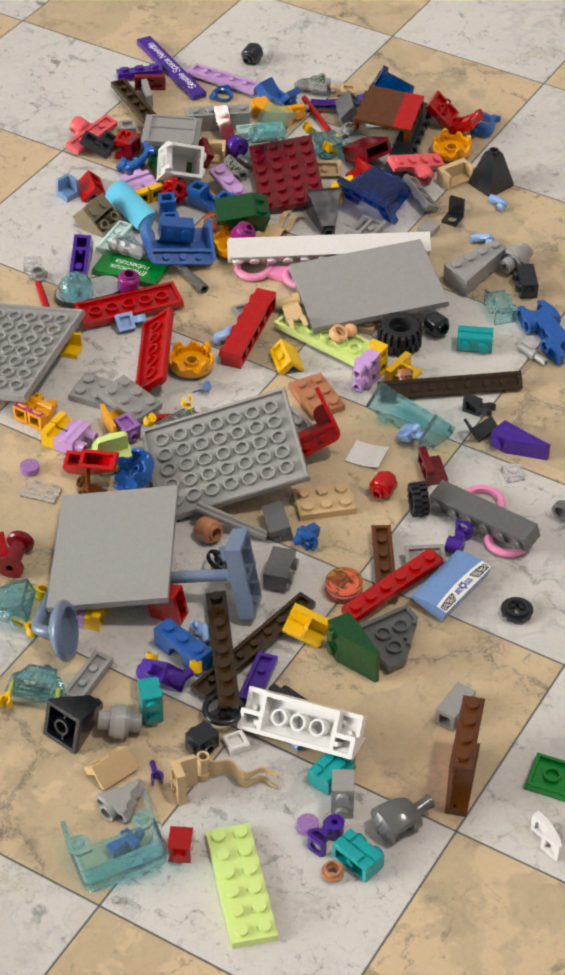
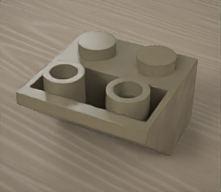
[73,193,122,237]

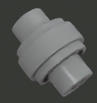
[499,243,533,274]
[97,704,142,739]

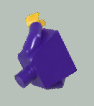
[136,651,202,693]

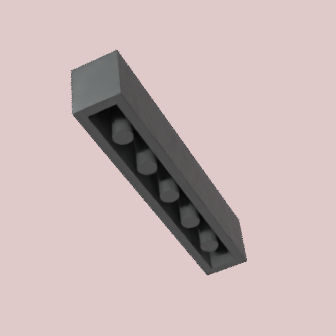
[429,480,541,552]

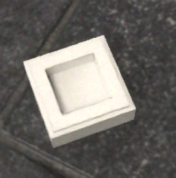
[222,729,250,756]

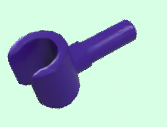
[150,760,164,785]

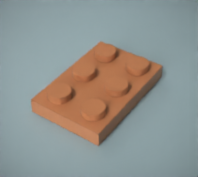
[288,373,345,421]

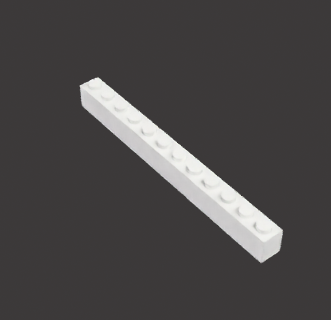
[227,232,431,265]

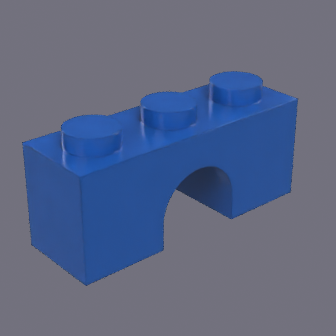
[187,180,236,214]
[158,192,179,217]
[154,618,213,677]

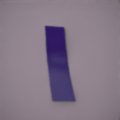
[311,93,364,106]

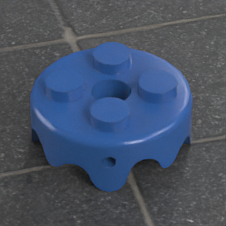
[113,446,154,490]

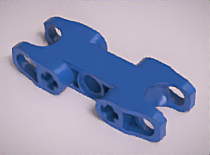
[516,300,565,365]

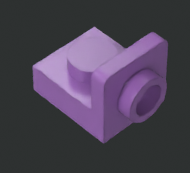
[113,412,141,443]

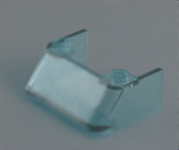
[244,99,297,144]
[365,381,456,450]
[61,788,170,892]

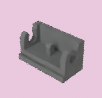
[261,500,293,543]

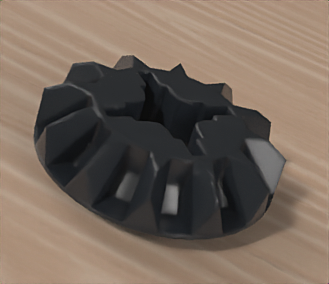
[500,597,533,624]

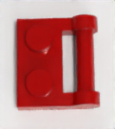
[448,109,484,135]

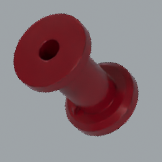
[0,530,35,578]

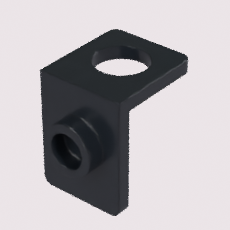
[442,195,465,227]
[464,416,498,442]

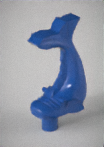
[470,112,501,139]
[116,141,157,176]

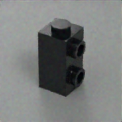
[513,264,539,299]

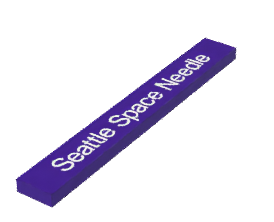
[137,36,206,101]

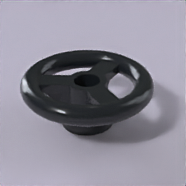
[202,693,244,726]

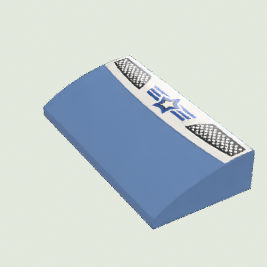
[410,550,492,622]

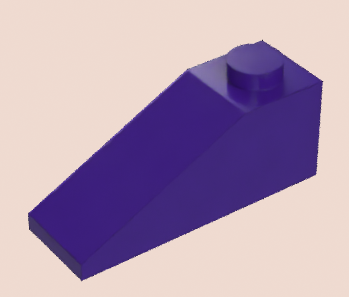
[68,234,94,282]
[490,420,550,460]

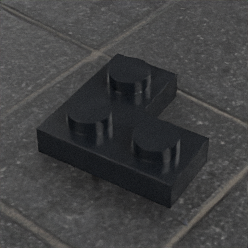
[79,130,116,159]

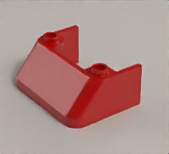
[298,385,340,457]

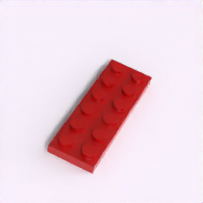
[74,281,184,329]
[136,307,174,393]

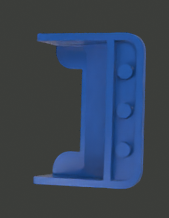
[140,218,216,265]

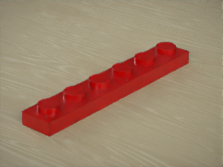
[341,548,444,622]

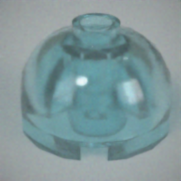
[59,271,93,304]

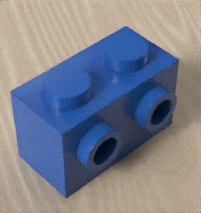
[158,216,195,243]

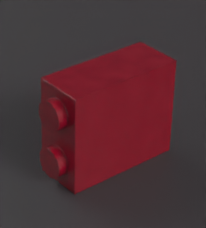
[342,136,392,163]

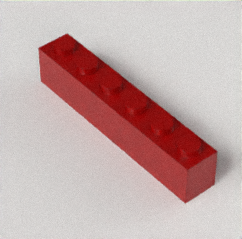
[219,288,276,369]

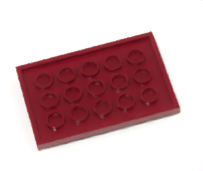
[249,135,323,213]

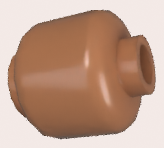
[194,516,223,544]

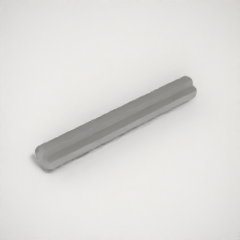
[195,502,269,541]

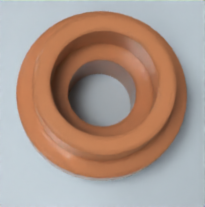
[394,368,413,380]
[321,860,344,882]

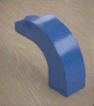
[254,77,301,106]

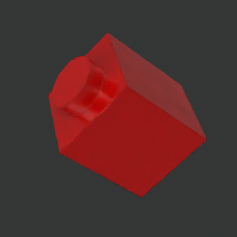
[167,826,194,864]

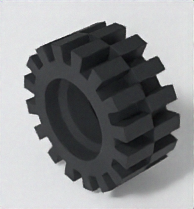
[407,481,430,517]

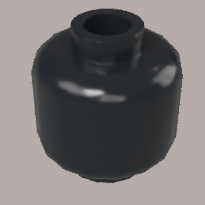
[241,43,263,65]
[423,311,449,337]

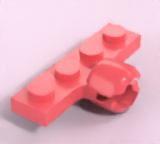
[66,114,118,155]
[387,153,445,186]

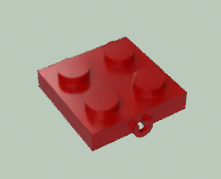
[425,90,459,129]

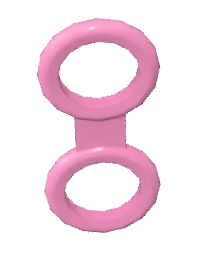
[234,262,296,289]
[466,485,525,558]

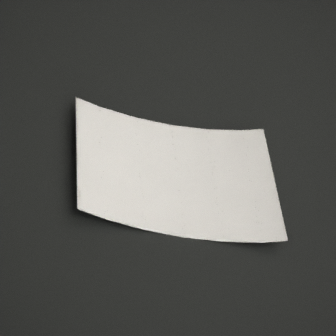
[345,440,389,468]

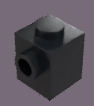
[185,720,219,756]

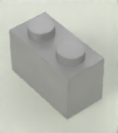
[331,769,354,819]

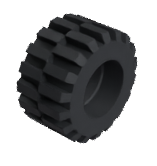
[378,312,423,357]

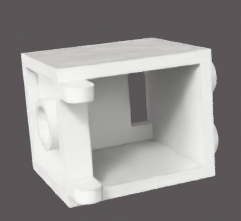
[156,141,206,186]

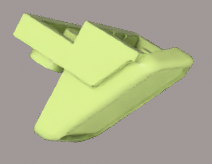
[89,431,132,476]

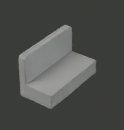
[137,79,153,108]

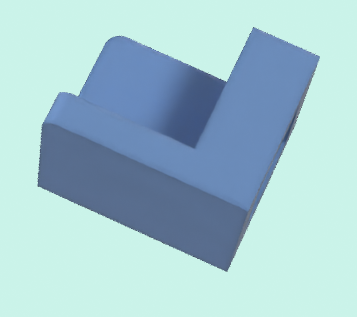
[56,173,80,203]

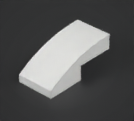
[530,811,562,862]

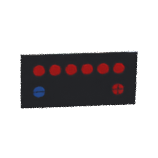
[307,105,338,114]

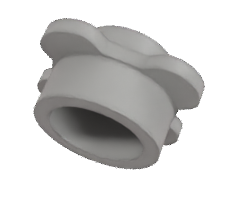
[341,122,359,136]
[28,266,48,282]

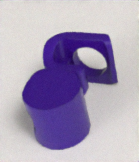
[444,518,473,554]
[307,814,345,857]

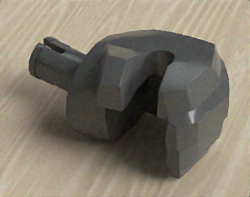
[370,794,435,846]

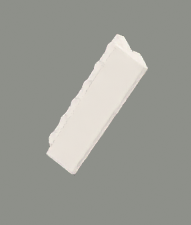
[237,686,367,760]

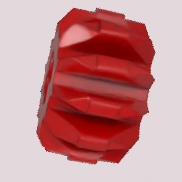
[161,176,187,205]

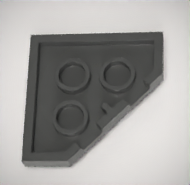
[360,604,418,673]

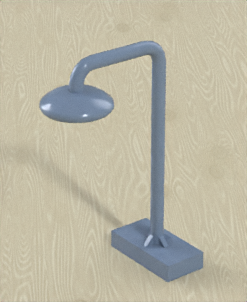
[31,528,262,662]

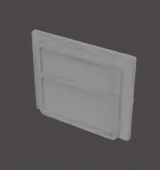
[141,114,203,146]

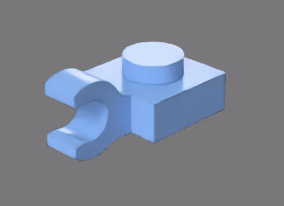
[114,311,146,333]
[396,424,426,442]

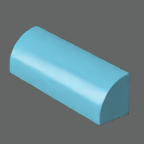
[105,180,156,230]

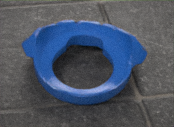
[209,85,233,102]

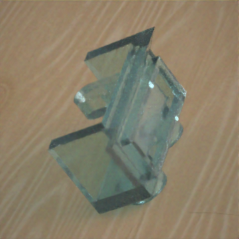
[484,289,518,325]

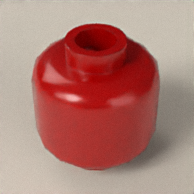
[369,471,398,499]

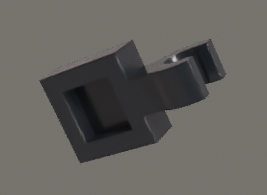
[462,393,496,417]

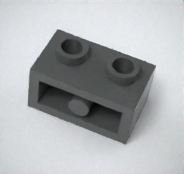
[335,90,360,124]
[263,546,299,592]

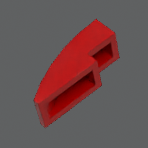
[63,449,119,474]

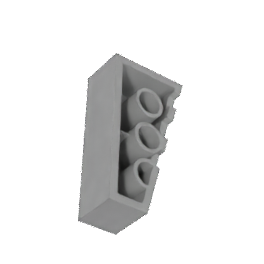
[443,239,506,297]

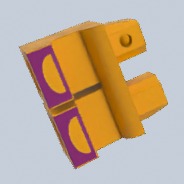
[13,392,58,431]

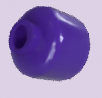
[226,135,249,157]

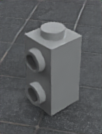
[435,682,476,732]

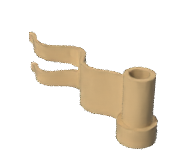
[255,210,303,237]
[275,292,308,331]
[196,751,279,789]

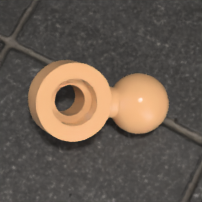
[329,324,357,343]

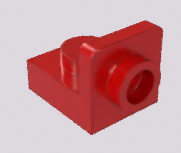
[114,129,136,147]

